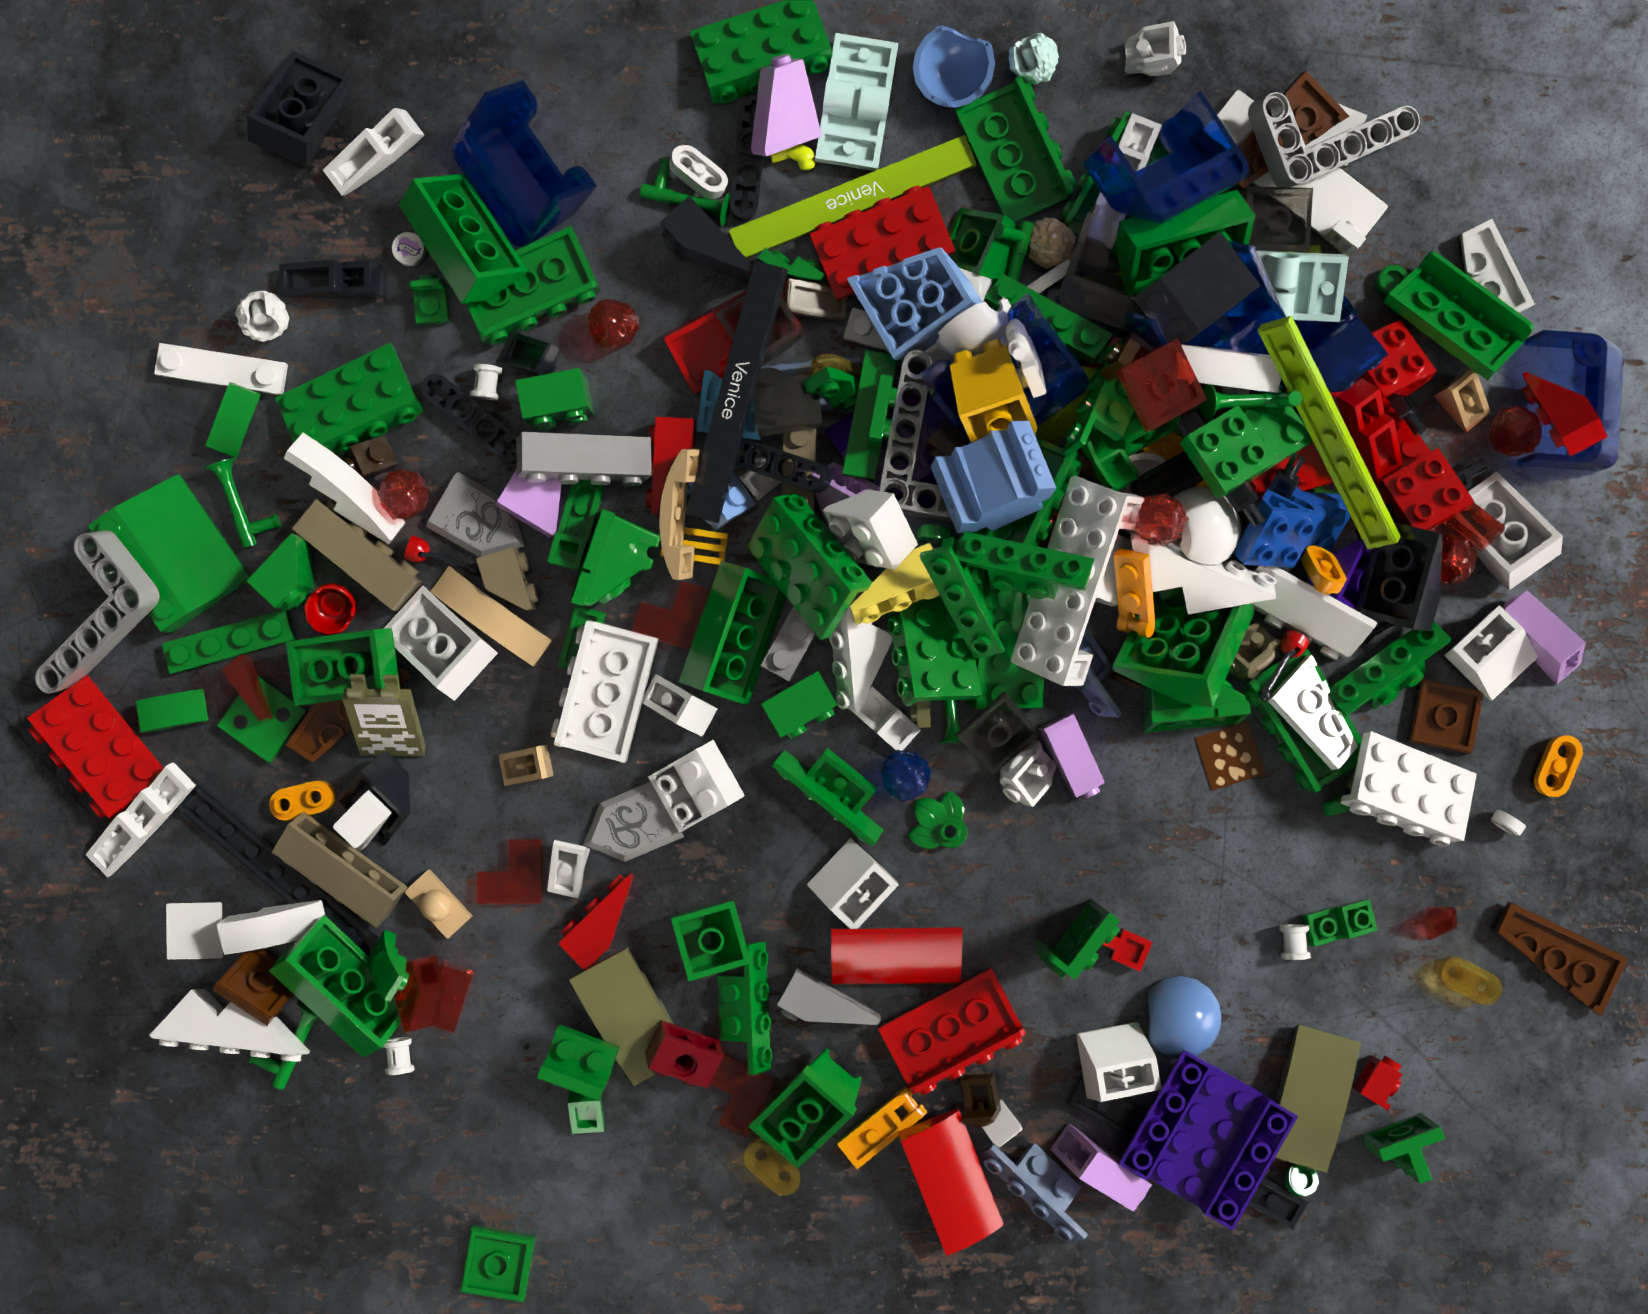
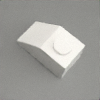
[642,674,717,737]

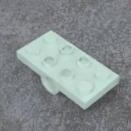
[815,33,898,171]
[1221,250,1349,322]

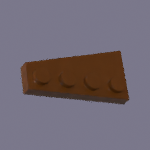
[1217,71,1349,190]
[286,663,414,763]
[1494,902,1629,1017]

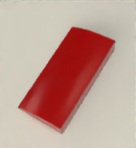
[662,290,806,395]
[831,927,962,984]
[898,1108,1004,1256]

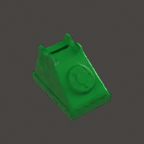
[569,509,661,606]
[1142,680,1251,733]
[748,1048,862,1169]

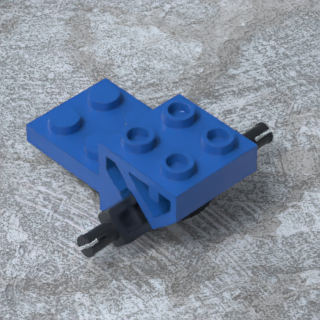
[1232,453,1350,569]

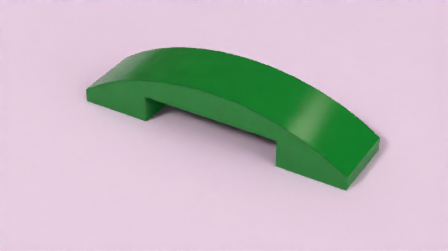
[547,480,605,571]

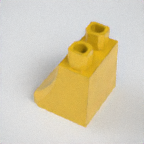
[950,339,1038,443]

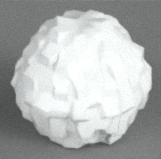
[235,291,289,342]

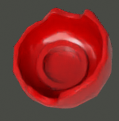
[304,583,356,635]

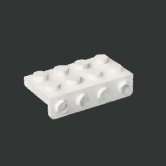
[551,620,659,763]
[1340,731,1477,846]

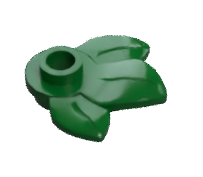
[908,791,968,849]

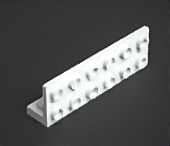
[1198,90,1388,257]
[1011,476,1146,686]

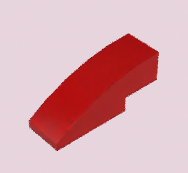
[1337,378,1403,484]

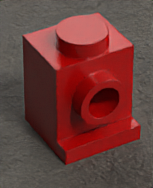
[1352,1055,1403,1111]

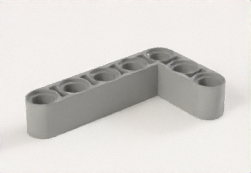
[1248,92,1420,189]
[879,350,953,523]
[35,530,159,694]

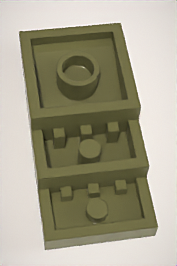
[569,947,688,1086]
[1273,1024,1361,1173]

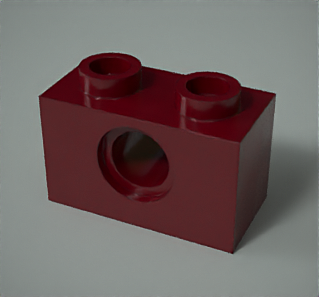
[645,1020,724,1088]

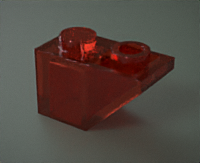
[394,955,445,1033]

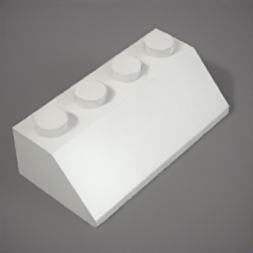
[1246,565,1378,661]

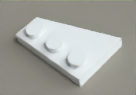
[1460,219,1535,313]
[1268,655,1358,770]

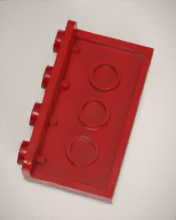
[810,186,955,301]
[27,675,164,821]
[878,967,1026,1096]

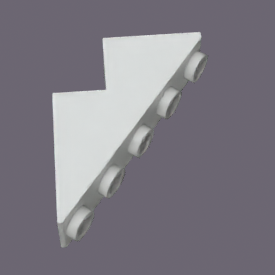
[1130,524,1277,614]
[829,580,893,714]
[150,989,310,1061]

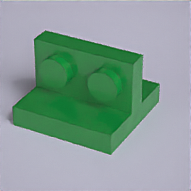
[537,1024,620,1101]
[1361,1113,1445,1184]

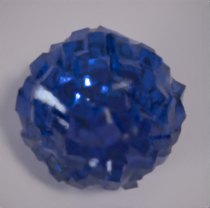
[881,749,932,802]

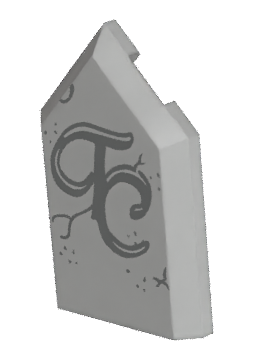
[426,472,525,557]
[583,782,684,862]

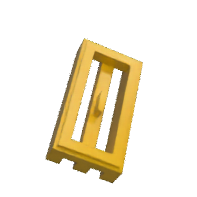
[660,527,729,565]

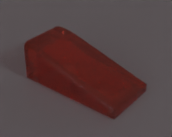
[222,655,273,721]
[424,961,476,1033]

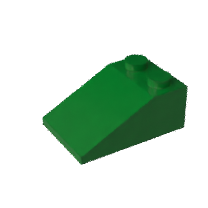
[286,628,400,706]

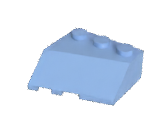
[847,247,982,362]

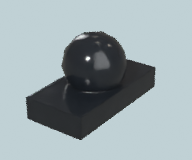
[503,333,559,376]

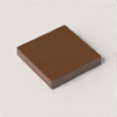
[1406,679,1484,754]
[213,949,294,1026]

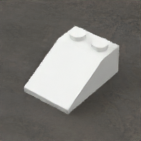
[1450,472,1563,590]
[383,586,498,701]

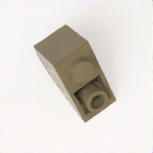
[476,547,539,612]

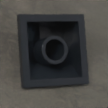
[339,751,410,846]

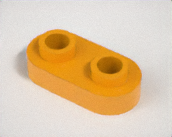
[1301,545,1347,595]
[1534,735,1583,797]
[269,780,336,821]

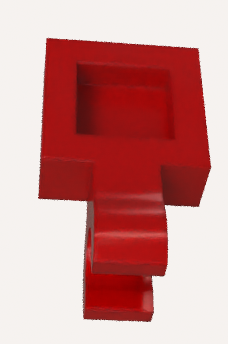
[1102,928,1153,972]

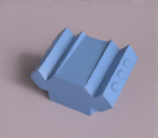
[931,421,1056,533]

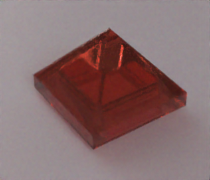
[1424,907,1457,940]

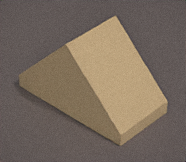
[1433,369,1491,433]
[498,745,554,786]

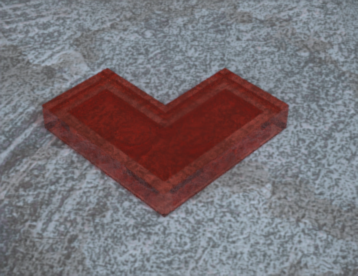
[633,581,711,650]
[477,839,543,904]
[710,1053,775,1138]

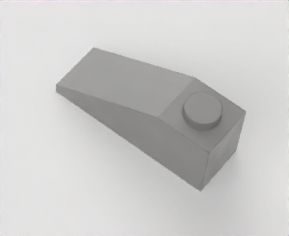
[777,967,881,1025]

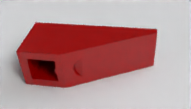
[1522,372,1607,456]
[646,417,696,516]
[558,873,634,970]

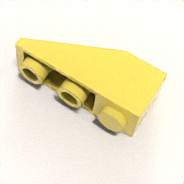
[850,543,940,625]

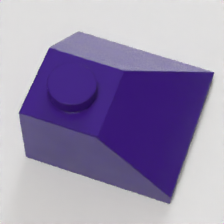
[1307,540,1372,617]

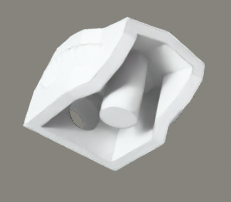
[1124,21,1186,76]
[1000,740,1056,807]

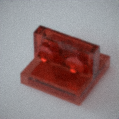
[1116,338,1207,432]

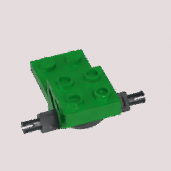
[1169,388,1313,527]

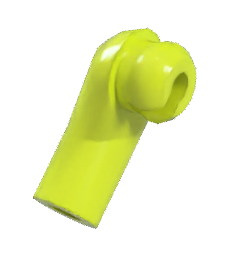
[770,144,815,171]

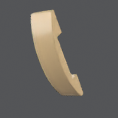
[659,449,702,580]
[430,566,552,667]

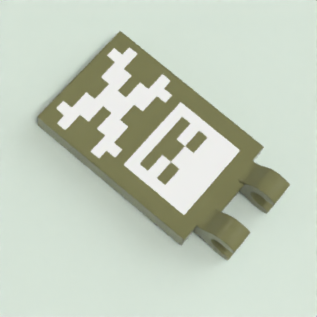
[342,674,426,756]

